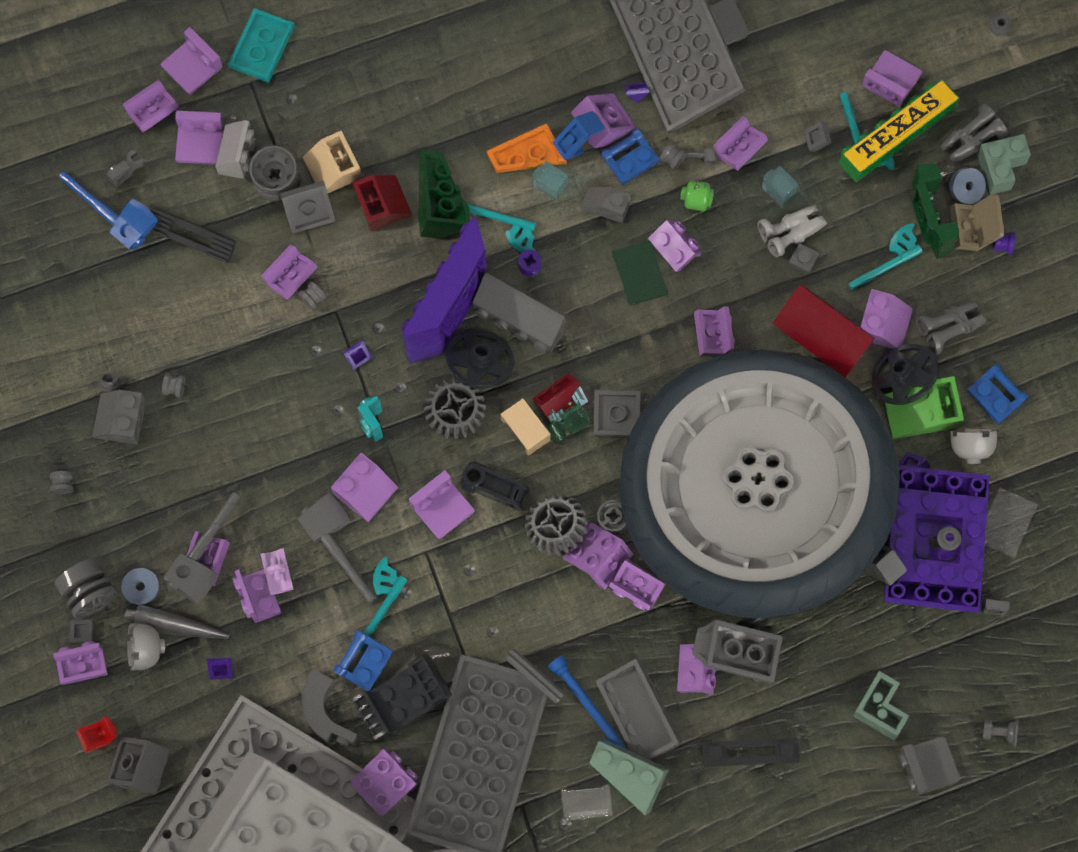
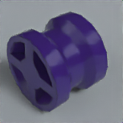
[993,232,1016,254]
[518,250,541,277]

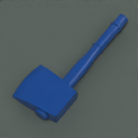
[59,171,158,250]

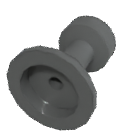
[983,719,1019,748]

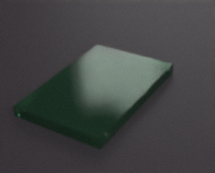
[612,240,668,306]

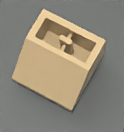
[303,131,362,193]

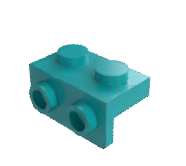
[357,396,383,442]

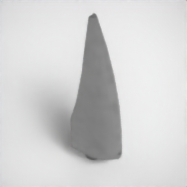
[125,605,229,639]

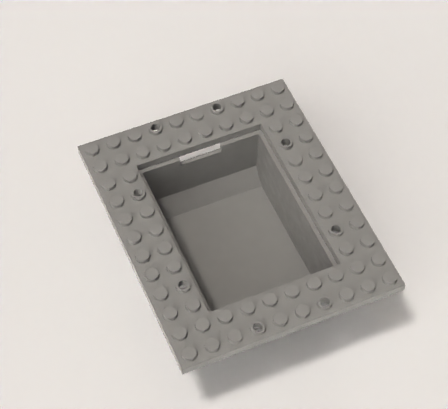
[141,695,460,852]

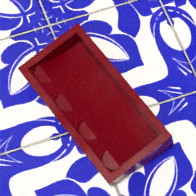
[772,284,875,378]

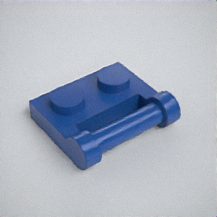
[600,128,659,186]
[966,363,1029,424]
[333,629,394,691]

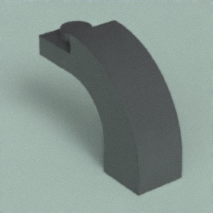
[302,669,359,747]

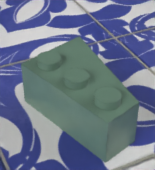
[589,739,669,815]

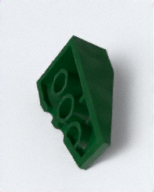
[418,150,470,239]

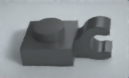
[107,149,145,188]

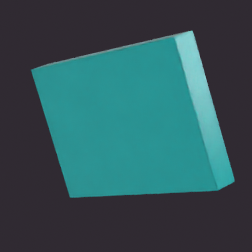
[228,8,295,83]

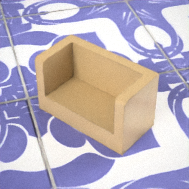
[501,399,550,456]

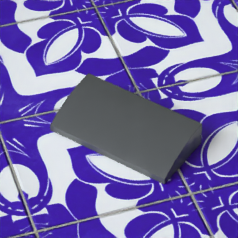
[596,659,683,760]

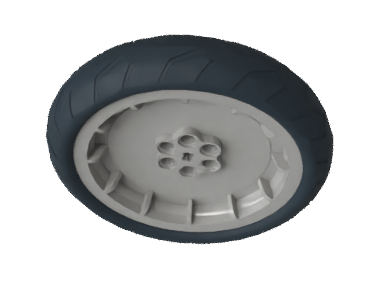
[620,349,900,618]

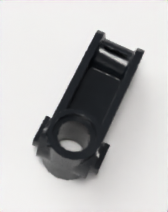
[460,461,530,510]

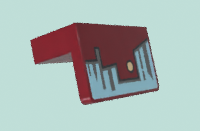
[532,373,589,426]

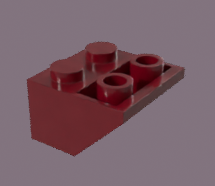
[352,175,412,231]

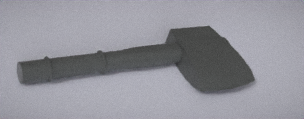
[164,492,240,604]
[297,493,377,604]

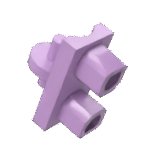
[261,548,294,595]

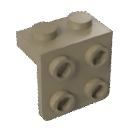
[949,194,1004,251]

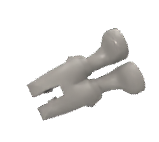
[758,205,827,258]

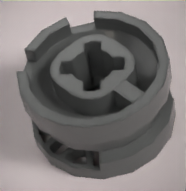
[597,500,627,535]

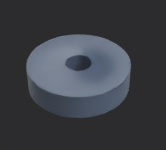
[949,168,986,204]
[121,568,160,606]

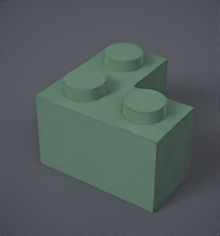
[977,134,1031,195]
[853,671,909,740]

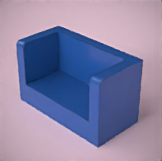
[553,111,605,160]

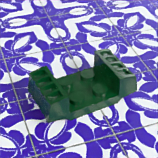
[911,164,959,259]

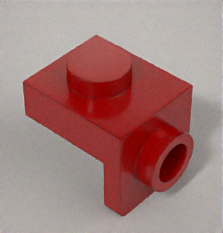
[76,716,117,753]

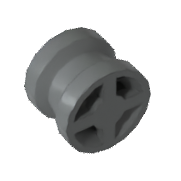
[659,142,687,170]
[298,282,326,310]
[162,372,186,398]
[49,471,73,495]

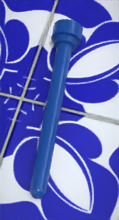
[547,655,626,748]

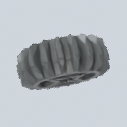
[424,377,486,440]
[525,494,588,556]

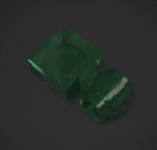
[545,402,591,443]

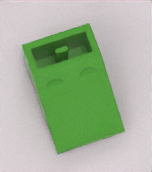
[884,376,964,439]

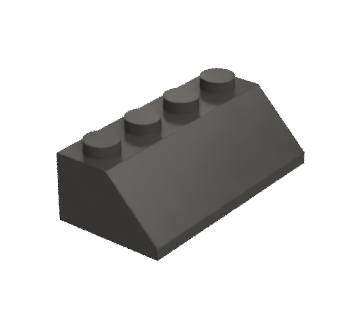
[473,273,565,353]

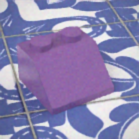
[571,93,636,148]
[860,289,913,349]
[331,453,398,522]

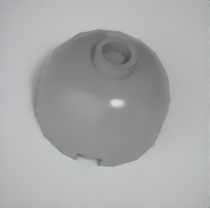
[951,429,997,464]
[127,623,165,671]

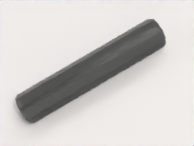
[506,649,564,703]

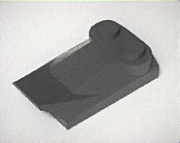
[692,619,783,683]

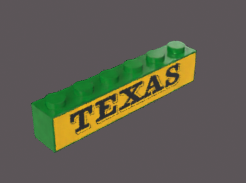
[838,80,960,183]

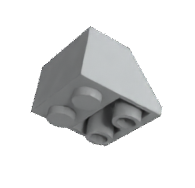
[216,120,256,179]

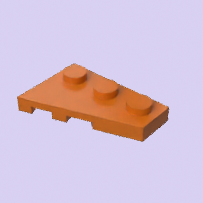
[486,124,566,173]

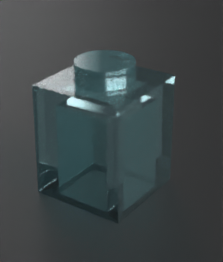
[532,161,568,200]
[762,166,799,206]

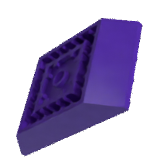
[401,217,487,363]
[884,465,990,613]

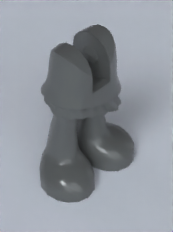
[940,104,1009,164]
[916,301,987,356]

